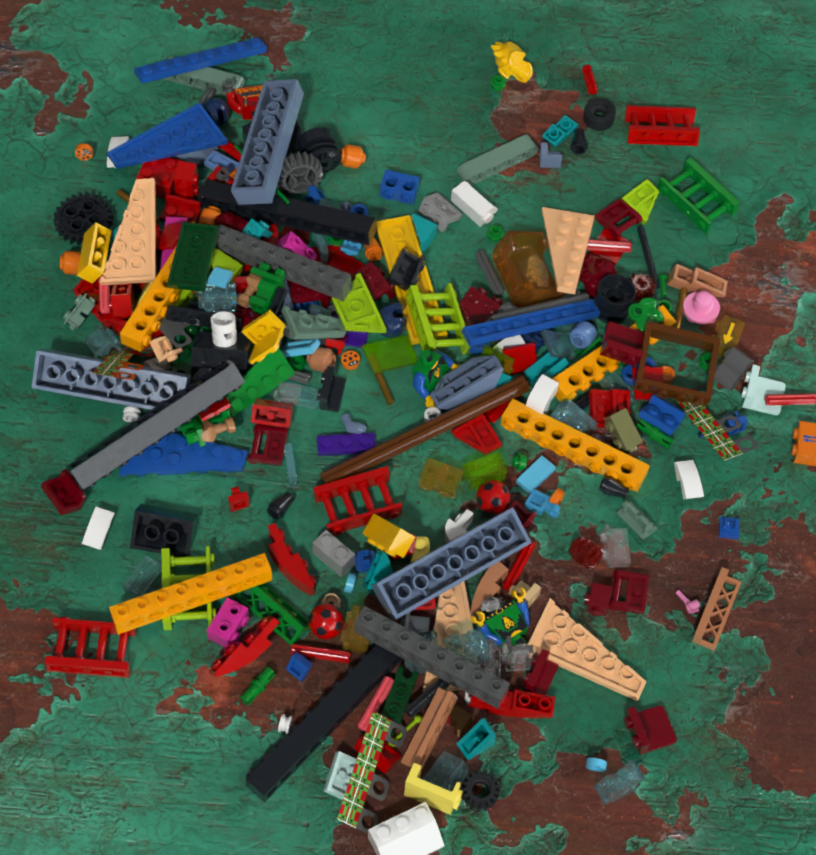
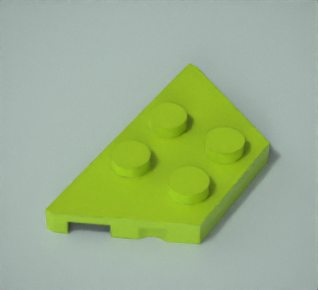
[332,273,386,333]

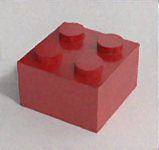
[136,157,181,199]

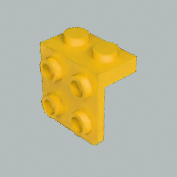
[242,310,285,364]

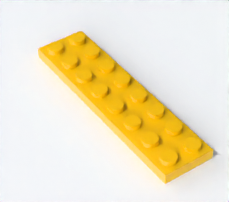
[376,215,447,345]

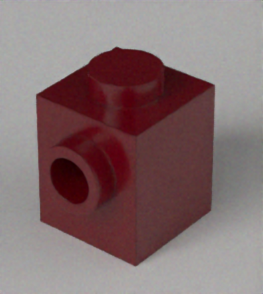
[584,583,612,617]

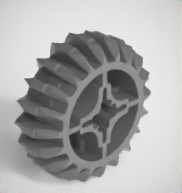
[277,151,323,196]

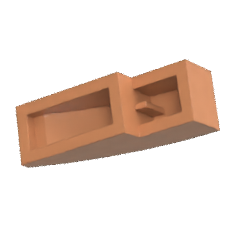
[667,263,728,297]
[470,561,509,618]

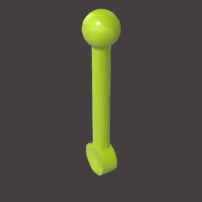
[388,715,422,747]

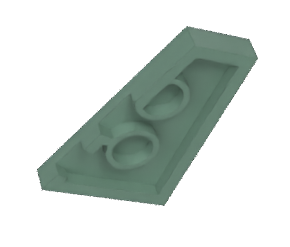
[281,306,346,340]

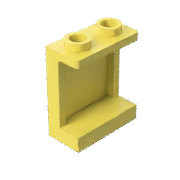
[404,763,463,815]

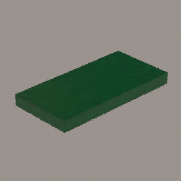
[167,222,220,292]

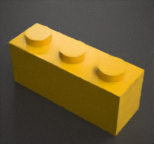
[77,222,112,284]
[362,514,415,558]

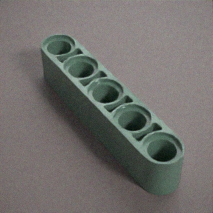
[163,57,245,96]
[456,135,539,186]

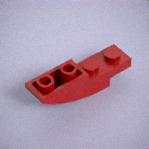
[268,523,316,596]
[209,616,280,677]
[469,689,555,718]

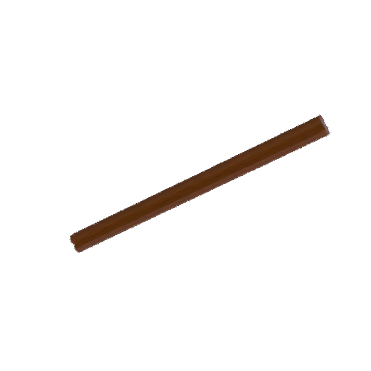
[319,375,530,484]

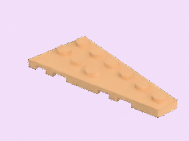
[99,178,156,285]
[541,207,595,294]
[422,581,480,693]
[525,598,646,702]

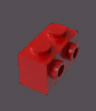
[174,161,200,200]
[109,284,135,318]
[251,399,294,428]

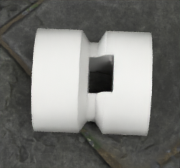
[211,311,237,347]

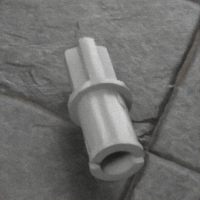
[480,597,506,613]

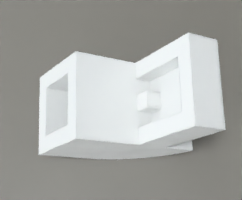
[526,374,559,415]
[444,509,474,543]

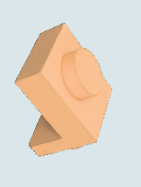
[149,336,183,363]

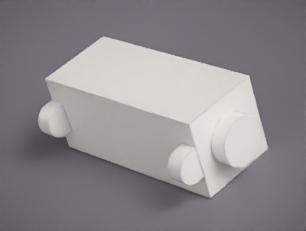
[451,181,498,227]

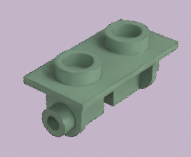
[63,293,96,331]
[616,501,657,540]

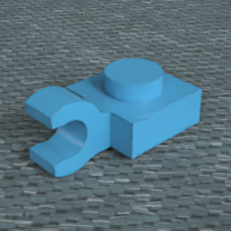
[524,489,560,519]

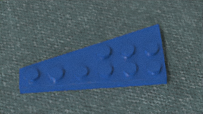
[107,102,228,169]
[119,433,248,477]

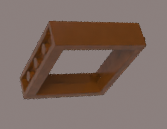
[633,321,721,406]

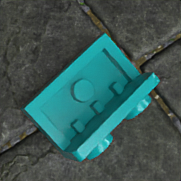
[523,350,569,387]

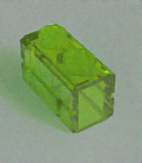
[461,451,507,491]

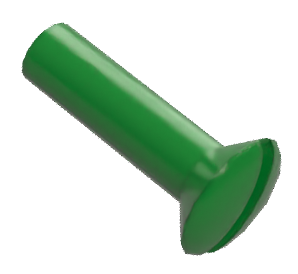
[658,274,668,297]

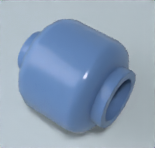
[570,321,597,349]

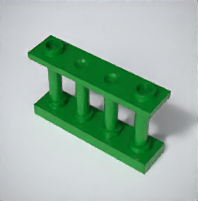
[657,157,740,234]

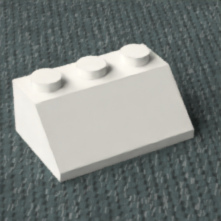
[368,802,444,855]

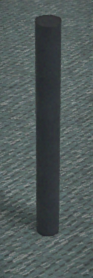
[637,226,660,289]

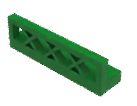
[234,583,310,646]

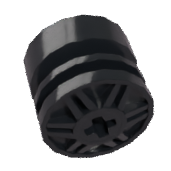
[297,127,341,174]
[593,274,636,324]

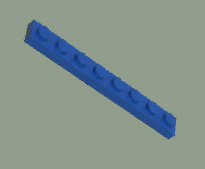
[134,37,267,84]
[461,299,600,346]

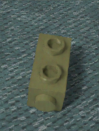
[603,408,643,453]

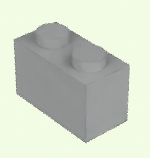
[312,530,355,577]

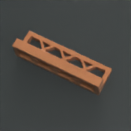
[692,567,742,651]
[401,687,458,771]

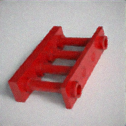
[624,105,700,146]
[313,466,403,536]
[45,616,136,678]

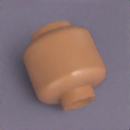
[307,347,336,373]

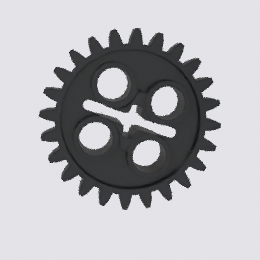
[53,193,113,246]

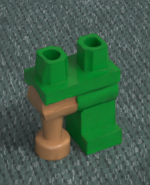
[236,262,286,315]
[180,409,236,447]

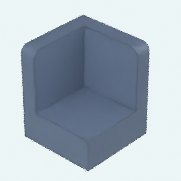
[539,143,562,168]

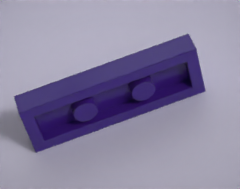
[317,433,375,456]

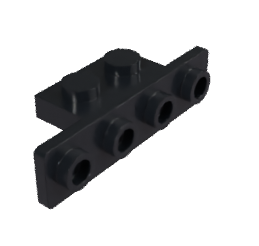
[166,302,242,333]

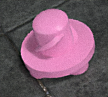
[683,291,720,324]

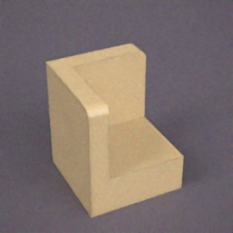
[508,581,541,608]

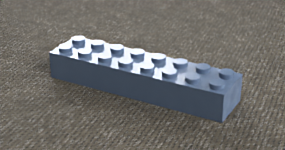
[231,79,304,205]
[31,348,191,410]
[371,508,532,620]

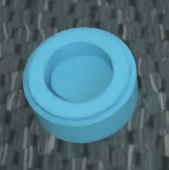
[344,572,357,593]
[585,758,607,772]

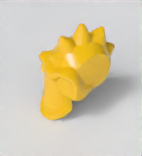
[491,41,533,83]

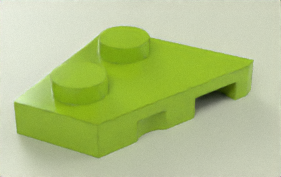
[622,179,659,225]

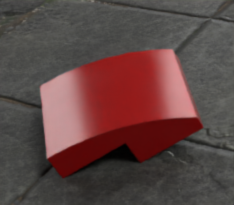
[589,389,631,429]

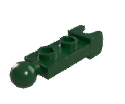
[172,325,199,384]
[381,667,418,738]

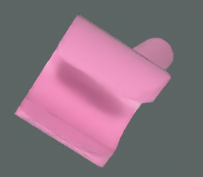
[676,590,700,613]

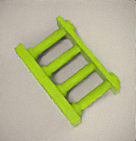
[405,283,471,355]
[161,546,216,631]

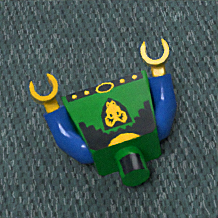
[412,349,460,408]
[470,587,530,652]

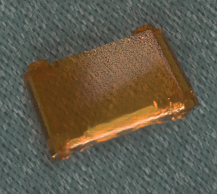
[492,231,566,308]

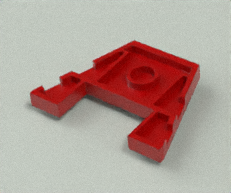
[73,278,148,331]

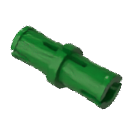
[636,419,674,449]
[239,666,276,706]

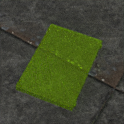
[362,335,418,374]

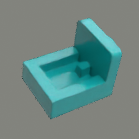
[241,218,273,239]

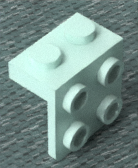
[741,365,786,416]

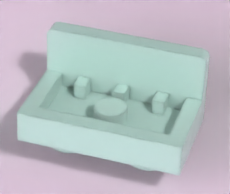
[323,751,357,800]

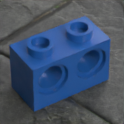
[380,170,420,205]

